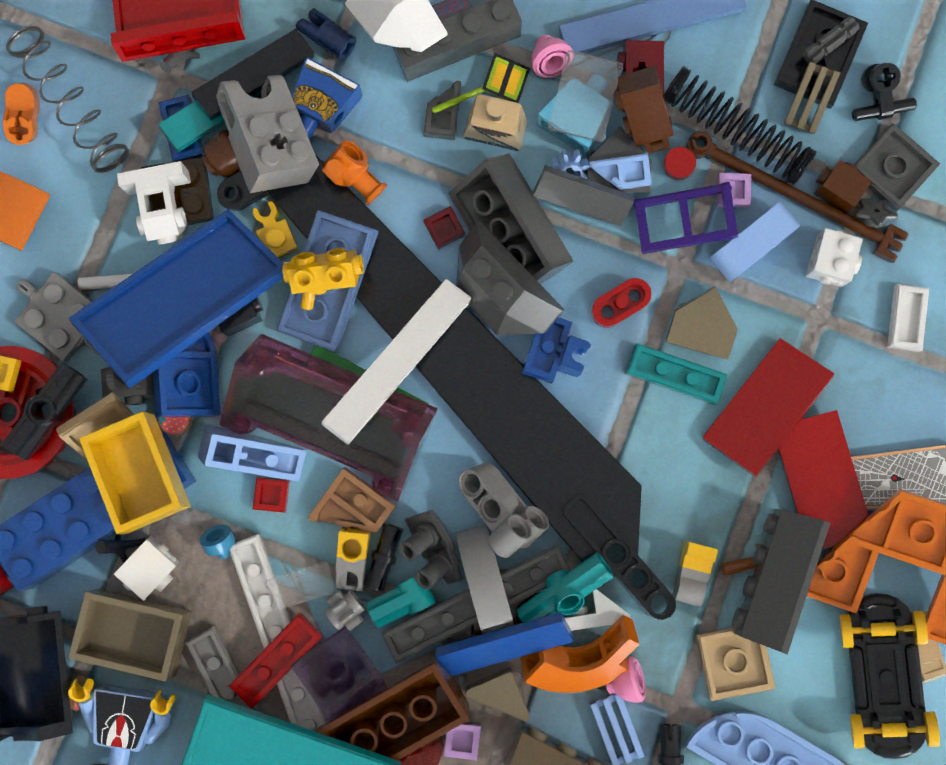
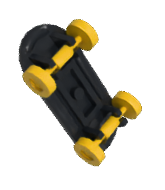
[839,593,940,759]

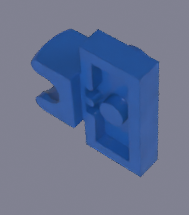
[522,317,591,384]

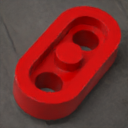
[591,278,652,328]

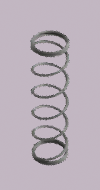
[6,26,129,173]

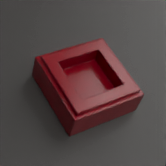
[423,206,466,250]

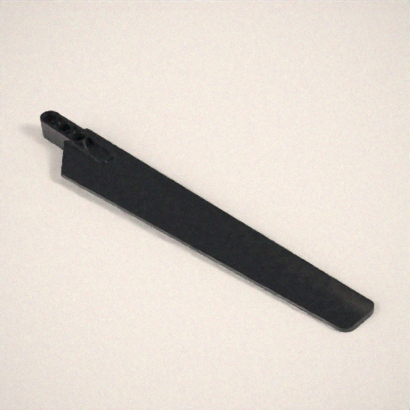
[269,154,676,620]

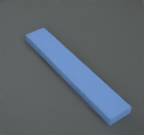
[559,0,747,56]

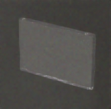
[548,50,623,143]

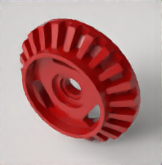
[0,346,77,479]

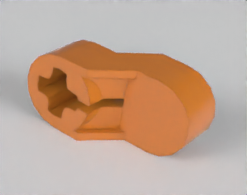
[3,82,40,145]

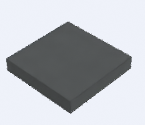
[854,123,940,212]

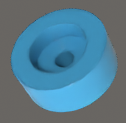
[200,525,235,559]

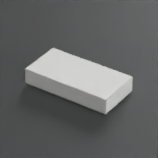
[887,284,929,352]

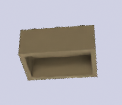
[68,589,192,682]

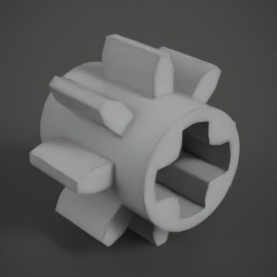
[325,589,366,631]

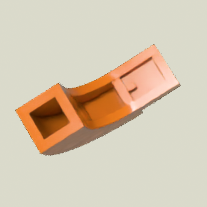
[521,615,639,693]

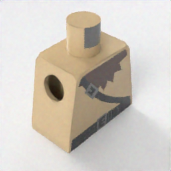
[463,95,527,152]

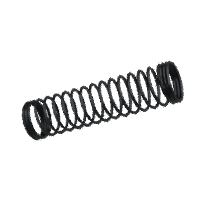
[664,66,817,185]

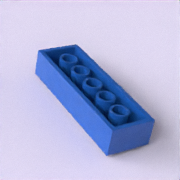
[0,428,196,592]

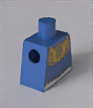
[292,57,363,140]

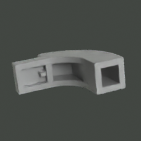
[455,524,514,634]

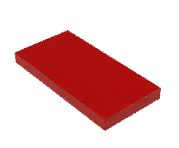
[702,338,834,478]
[778,410,869,549]

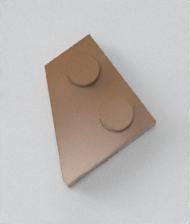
[307,467,397,533]

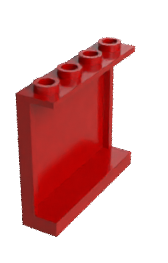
[110,0,246,62]

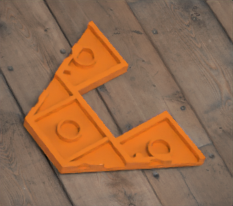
[807,489,946,645]

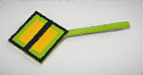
[432,53,530,113]

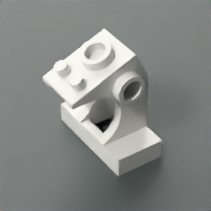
[117,161,191,245]

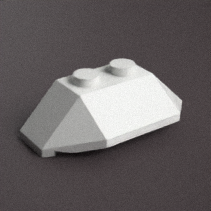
[345,0,448,52]

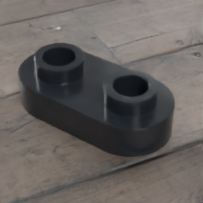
[217,171,275,211]

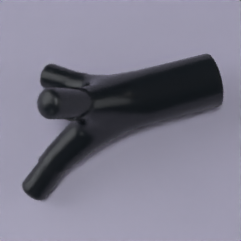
[95,534,146,563]

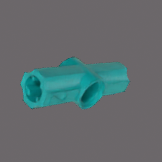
[516,552,614,623]

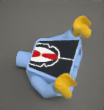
[68,679,177,765]

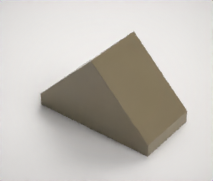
[465,667,529,722]

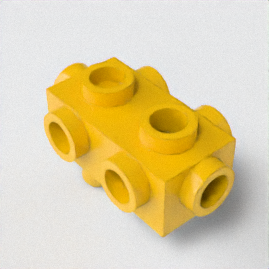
[282,248,364,310]

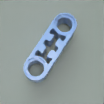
[709,201,801,283]

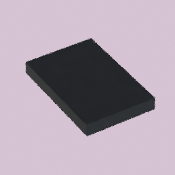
[773,0,868,109]

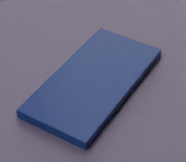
[69,209,284,389]

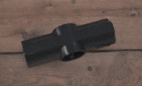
[2,362,88,460]

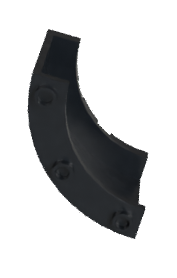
[0,606,73,741]

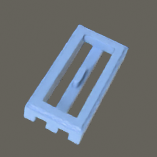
[589,694,645,765]

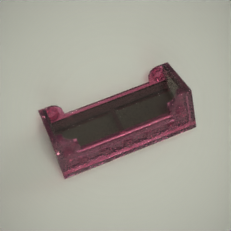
[219,334,438,501]

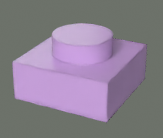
[716,173,751,208]
[444,722,481,760]

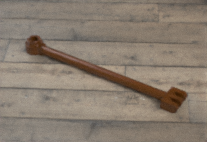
[686,131,909,263]

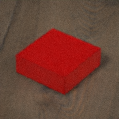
[252,477,290,513]

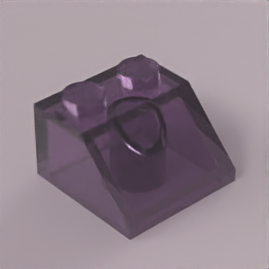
[290,626,388,721]

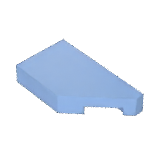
[588,153,652,190]

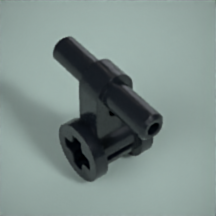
[852,63,917,122]

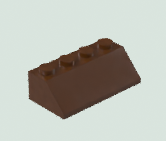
[317,661,470,760]

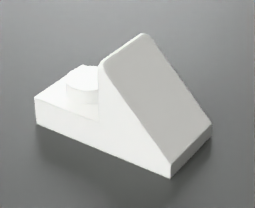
[563,589,631,631]

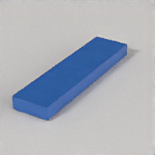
[436,612,574,676]

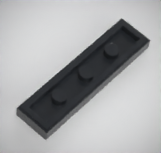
[192,29,314,121]

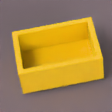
[79,411,191,534]

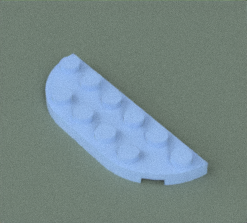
[684,711,845,765]

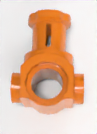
[322,140,388,206]

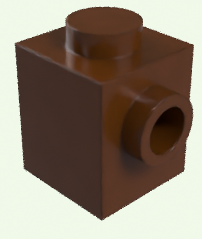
[814,160,872,213]

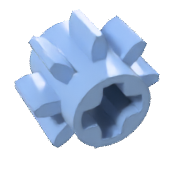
[551,149,589,180]

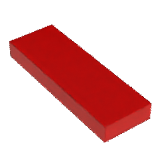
[229,612,324,709]

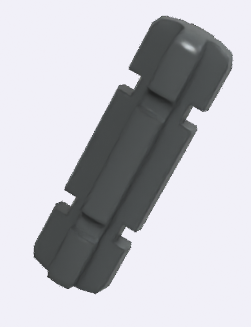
[802,17,860,64]

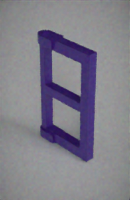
[634,182,738,254]

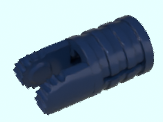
[295,8,356,61]

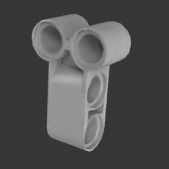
[458,463,549,558]

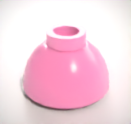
[531,35,574,78]
[606,655,646,703]

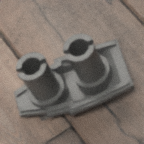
[399,510,463,590]

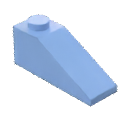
[197,426,307,482]

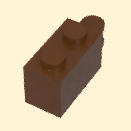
[614,66,674,154]

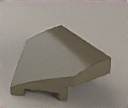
[666,286,738,360]

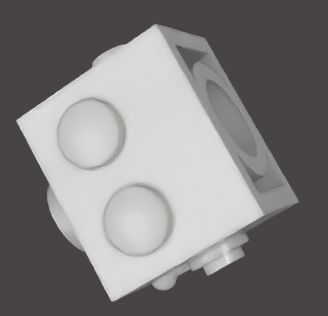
[805,228,863,287]
[114,536,180,601]

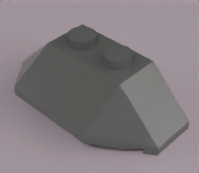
[456,222,565,335]

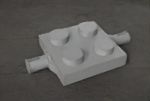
[15,272,99,361]

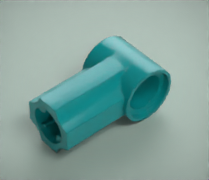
[366,576,436,629]

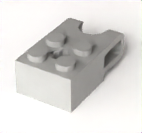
[216,74,319,193]

